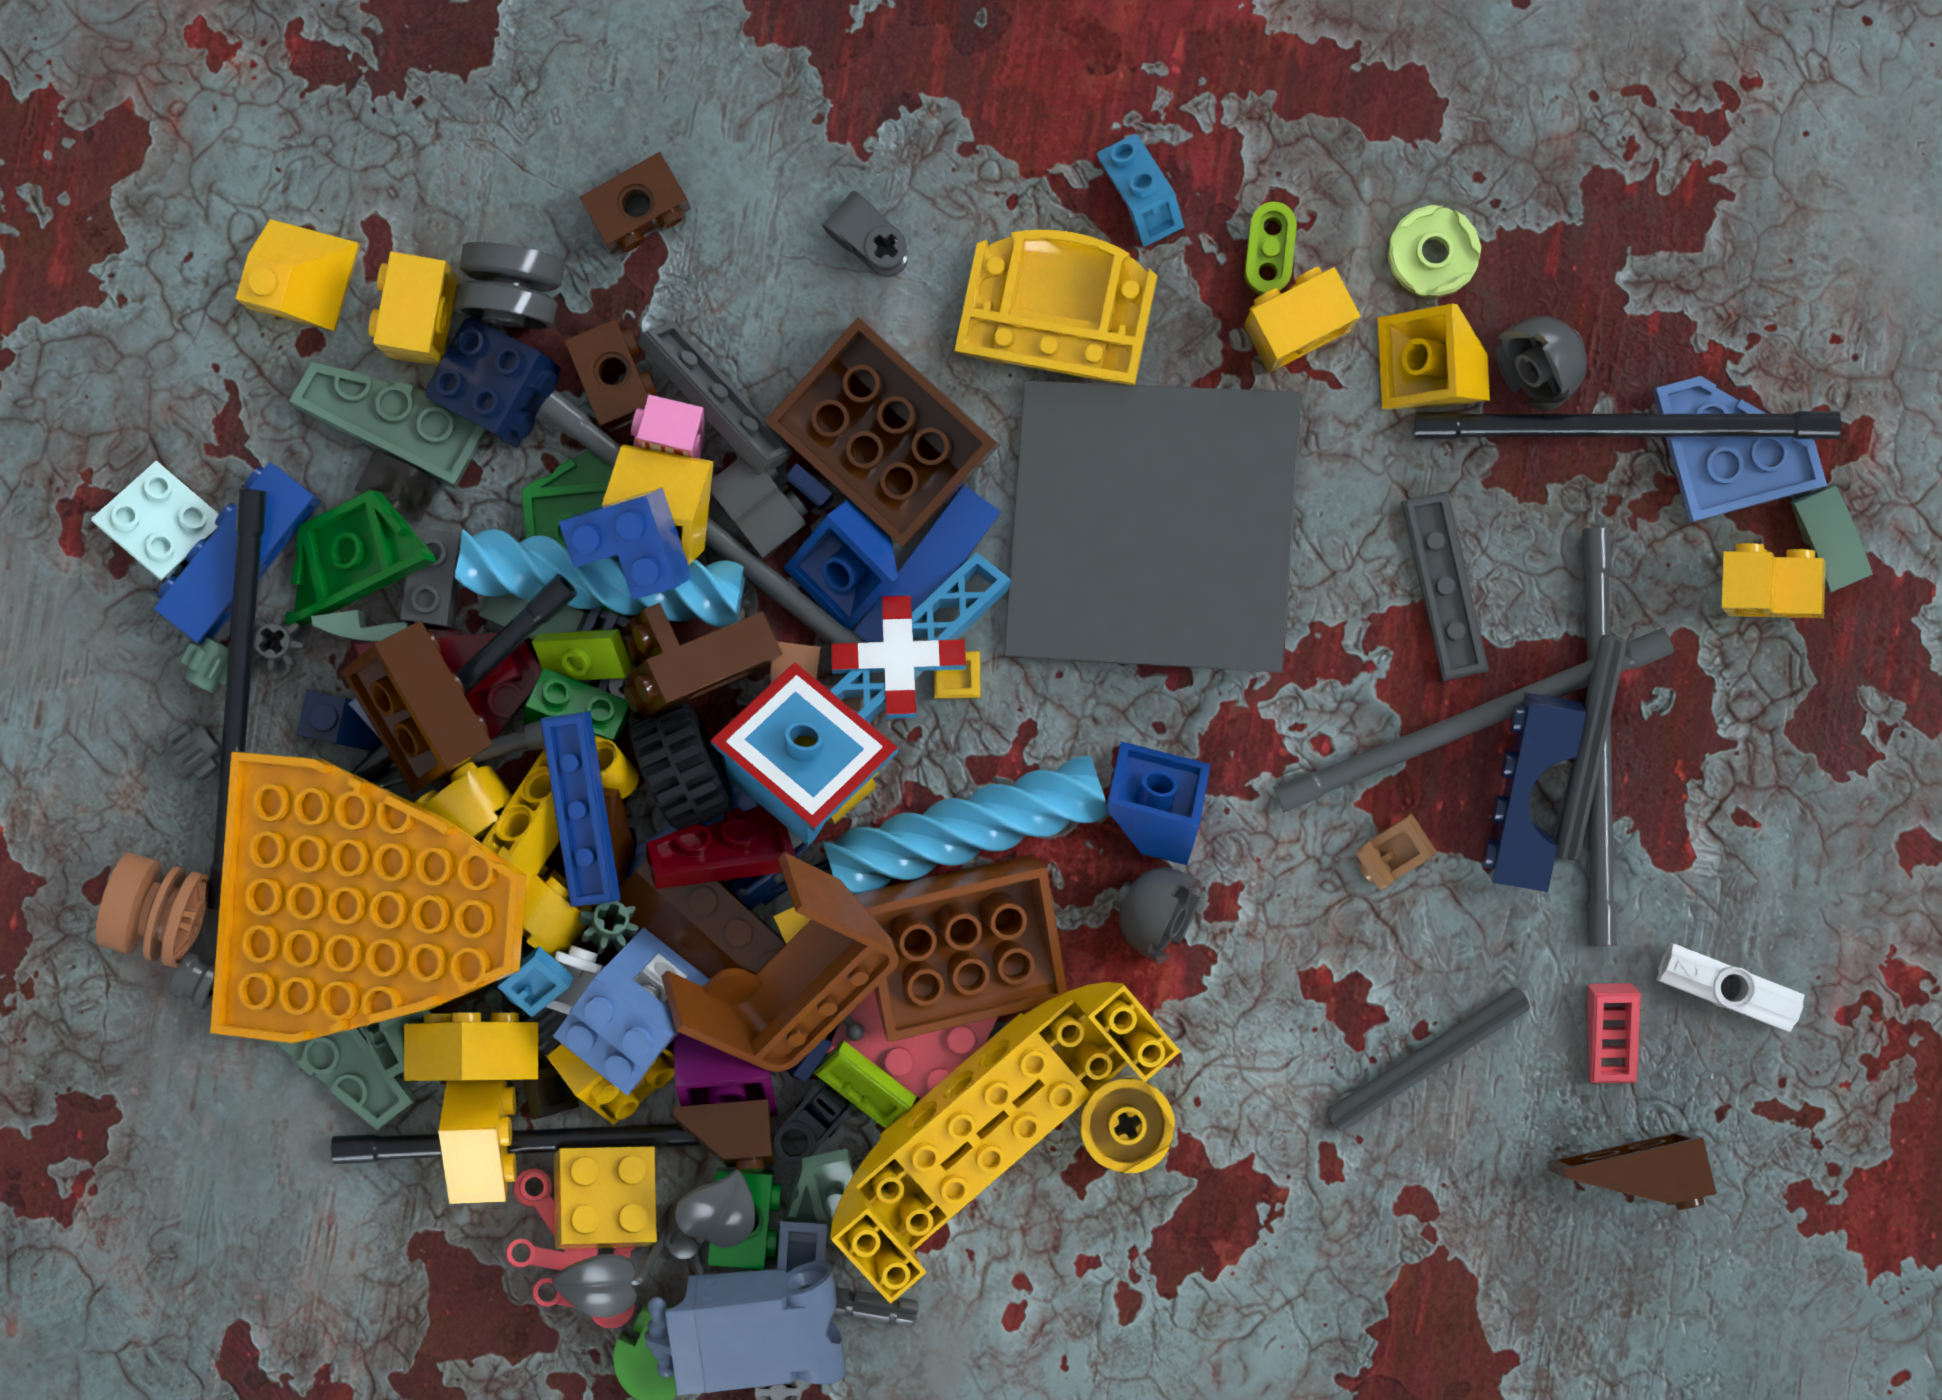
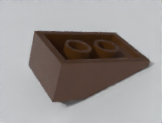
[1547,1131,1717,1210]

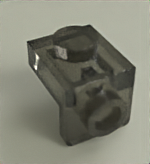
[354,449,439,522]

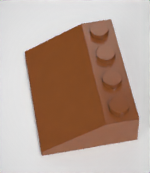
[853,854,1067,1042]

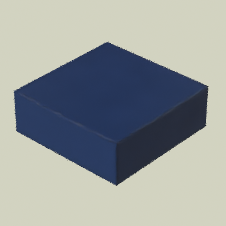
[786,463,834,510]

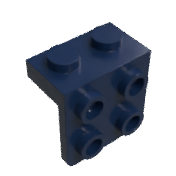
[425,317,562,448]

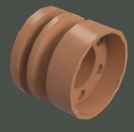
[95,852,209,968]

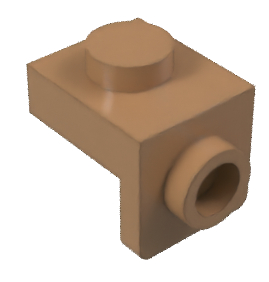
[1356,813,1437,890]

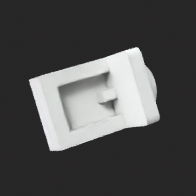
[546,945,605,1015]

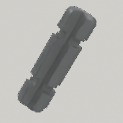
[833,1287,919,1327]

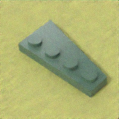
[289,362,488,489]
[267,1028,418,1130]

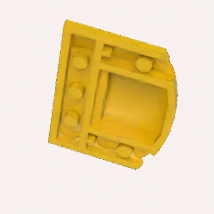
[954,229,1158,385]

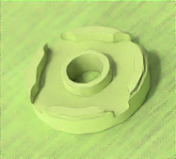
[1388,205,1481,299]

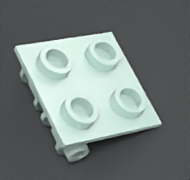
[91,461,219,581]

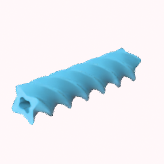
[455,529,745,628]
[823,756,1108,894]

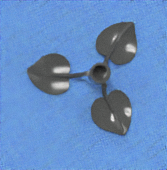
[552,1170,755,1317]

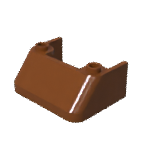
[661,852,899,1072]

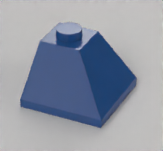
[783,499,898,630]
[1106,741,1211,865]

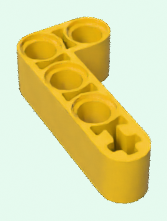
[482,736,639,888]

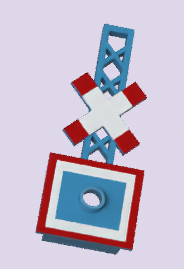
[711,552,1011,845]

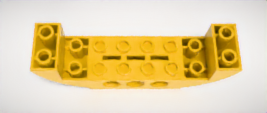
[830,982,1181,1304]

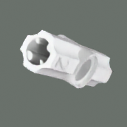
[1656,943,1805,1032]

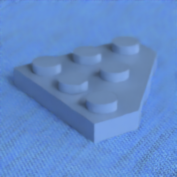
[1652,376,1827,523]

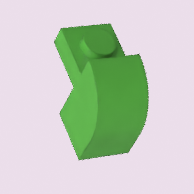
[613,1300,677,1400]

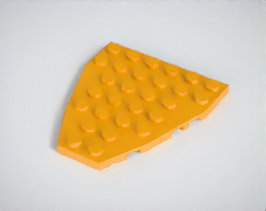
[210,752,527,1043]

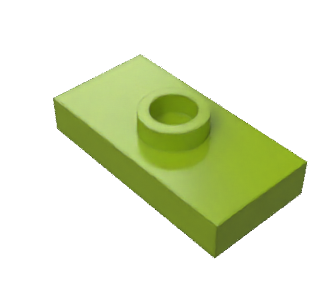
[532,629,633,680]
[814,1041,917,1128]

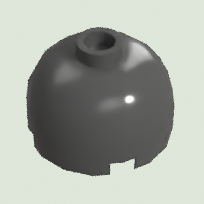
[1495,315,1588,411]
[1115,867,1202,964]

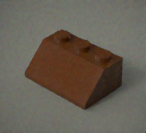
[341,621,493,794]

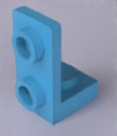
[1097,134,1184,247]
[497,935,574,1017]

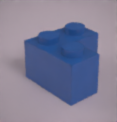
[559,487,692,600]

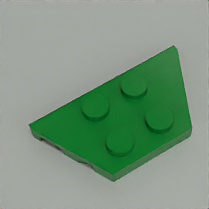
[521,450,628,617]
[285,490,436,627]

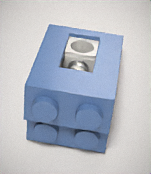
[553,927,710,1096]

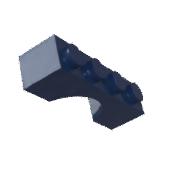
[1482,692,1586,892]

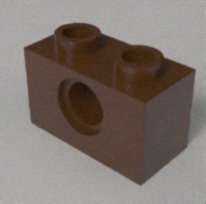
[579,152,691,254]
[564,319,658,432]

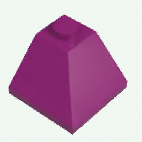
[674,1033,778,1116]

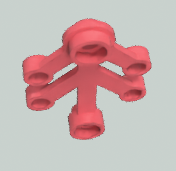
[505,1168,636,1329]

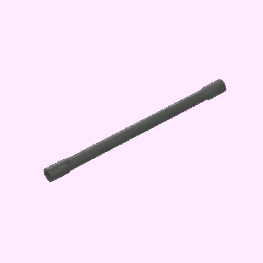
[538,390,867,646]
[1582,528,1617,946]
[1273,628,1674,813]

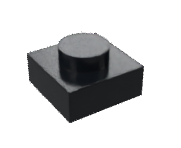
[522,1065,580,1120]

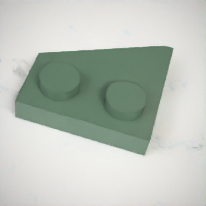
[783,1148,855,1242]

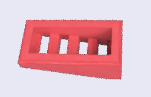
[1587,983,1641,1083]

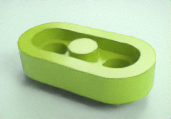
[1244,202,1297,295]

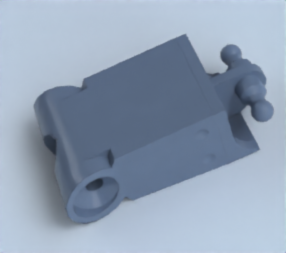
[644,1261,846,1395]

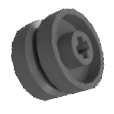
[453,242,565,330]

